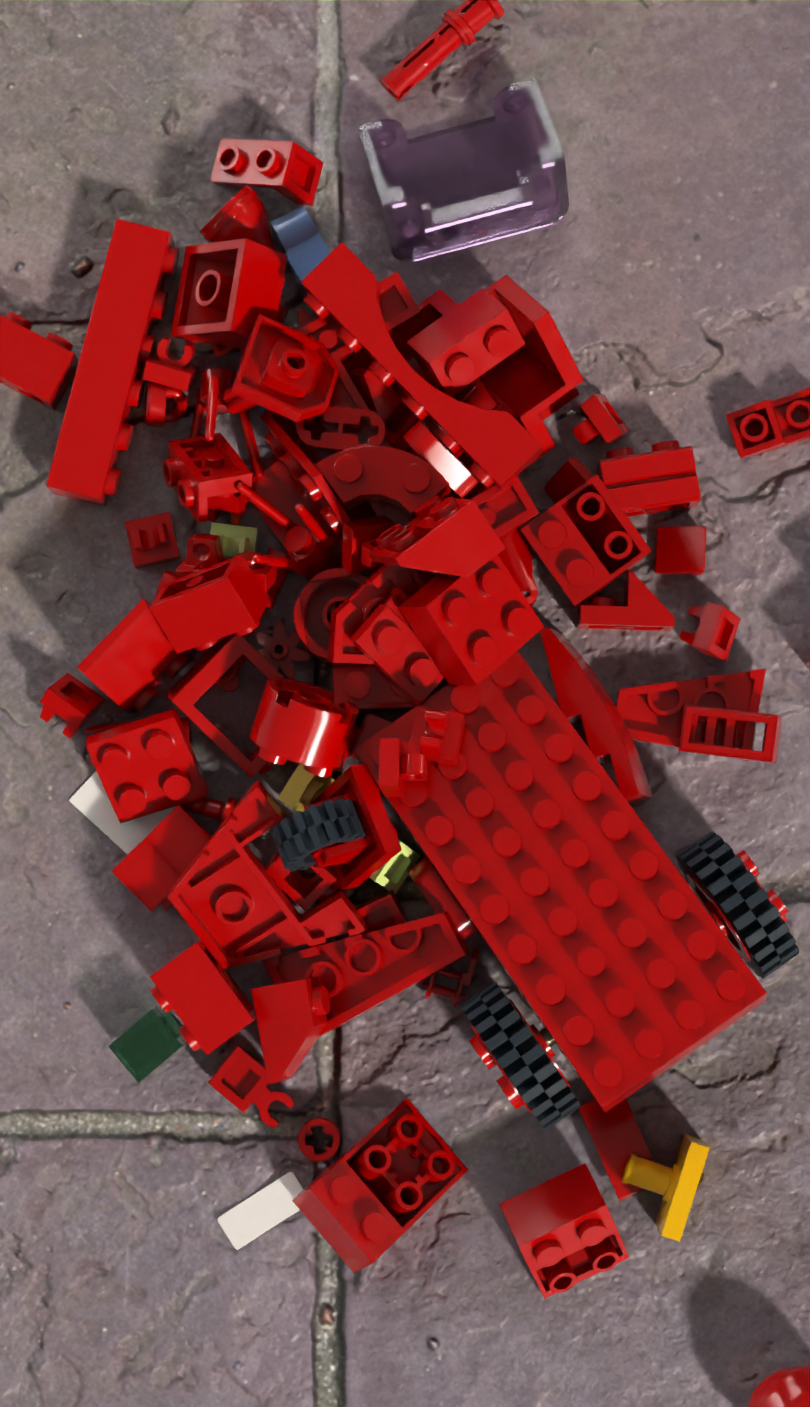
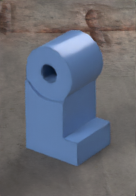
[270,206,330,297]

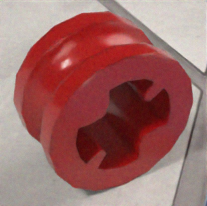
[298,1117,341,1162]

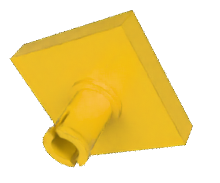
[622,1134,710,1242]

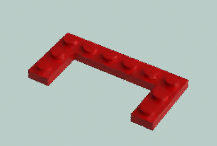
[296,272,540,539]

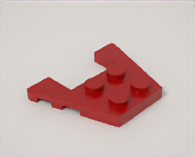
[168,781,366,969]

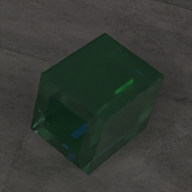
[108,1007,187,1083]

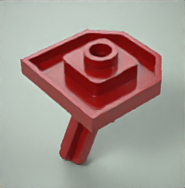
[223,314,339,422]

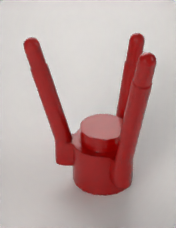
[189,368,263,479]
[236,482,335,575]

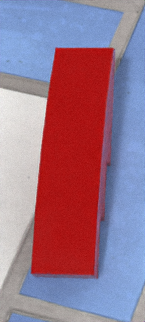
[540,627,653,803]

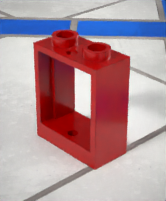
[166,634,285,778]

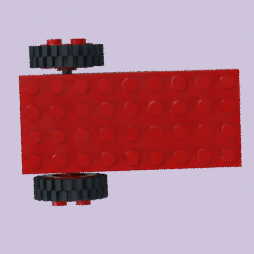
[353,650,799,1131]

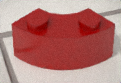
[315,446,451,519]

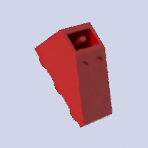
[292,1098,469,1273]

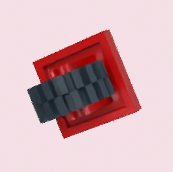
[271,763,402,890]

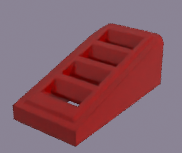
[678,704,782,764]

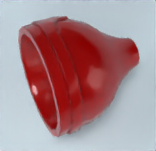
[200,184,275,250]

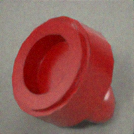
[144,381,188,427]

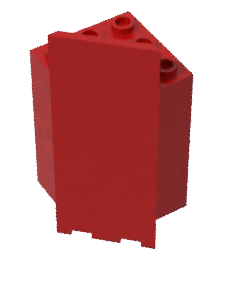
[251,275,584,582]

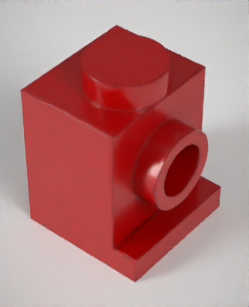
[266,852,340,911]

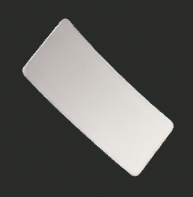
[218,1172,303,1250]

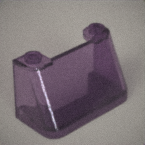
[357,78,569,262]

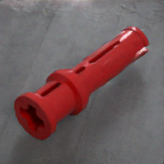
[380,0,504,102]

